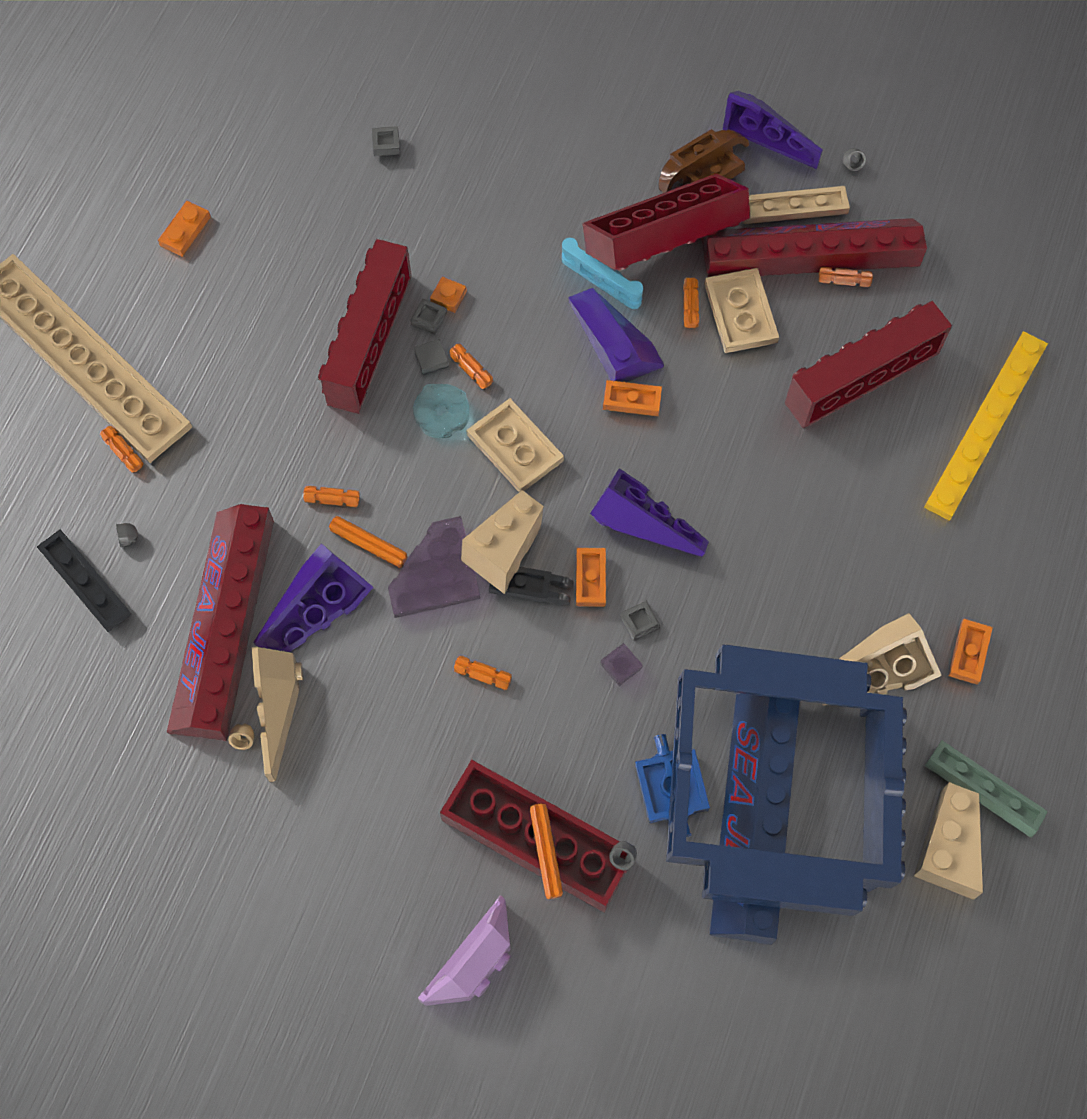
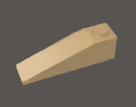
[822,613,942,706]
[252,647,304,782]

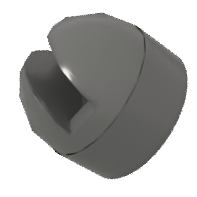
[843,148,866,171]
[116,523,138,547]
[609,841,637,870]

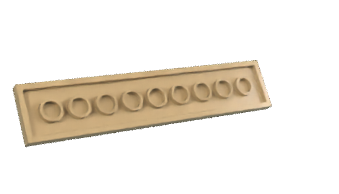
[0,254,192,463]

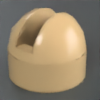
[228,723,254,750]

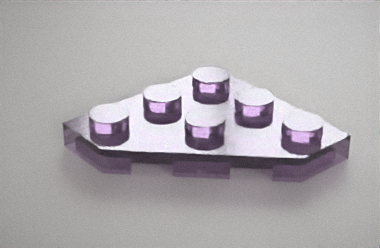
[388,516,481,618]

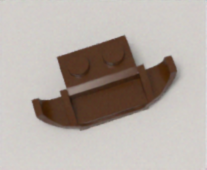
[659,129,749,193]

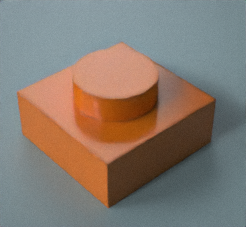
[430,276,467,313]

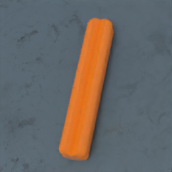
[329,516,408,568]
[530,804,563,899]

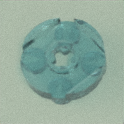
[413,384,470,438]

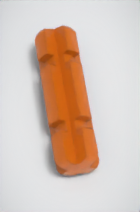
[819,267,873,287]
[683,277,699,329]
[449,344,493,389]
[100,426,144,473]
[303,486,360,507]
[454,656,512,690]

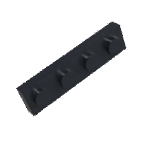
[37,529,131,632]

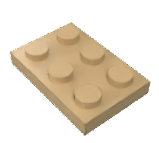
[704,268,779,353]
[466,398,564,492]

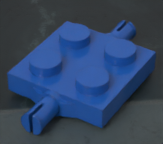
[635,734,710,837]

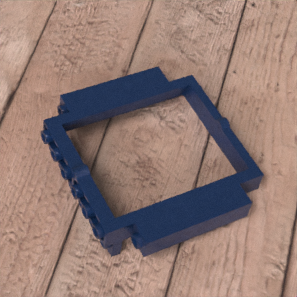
[666,644,907,916]

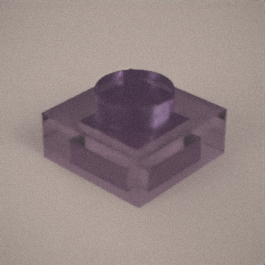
[600,643,643,686]

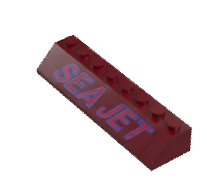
[702,218,927,278]
[167,504,274,741]

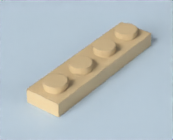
[743,186,850,224]

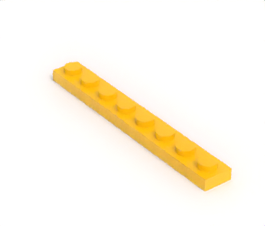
[924,331,1048,521]

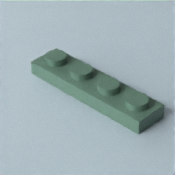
[925,740,1048,838]

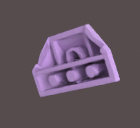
[418,895,511,1006]

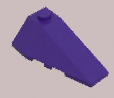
[723,90,823,169]
[568,288,664,382]
[590,468,709,557]
[253,543,373,652]

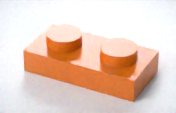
[158,200,211,257]
[603,380,662,416]
[576,548,606,607]
[948,619,993,685]

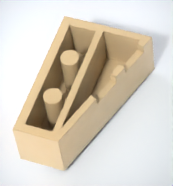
[461,490,544,594]
[914,782,983,900]

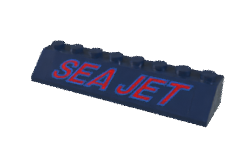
[709,693,800,945]

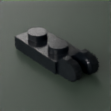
[489,566,574,606]

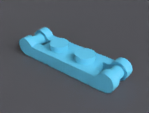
[562,238,643,309]

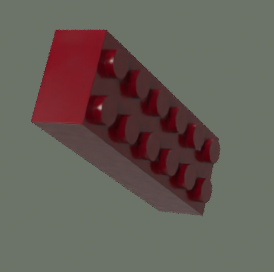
[582,174,750,270]
[318,239,412,414]
[785,300,952,429]
[440,759,628,913]

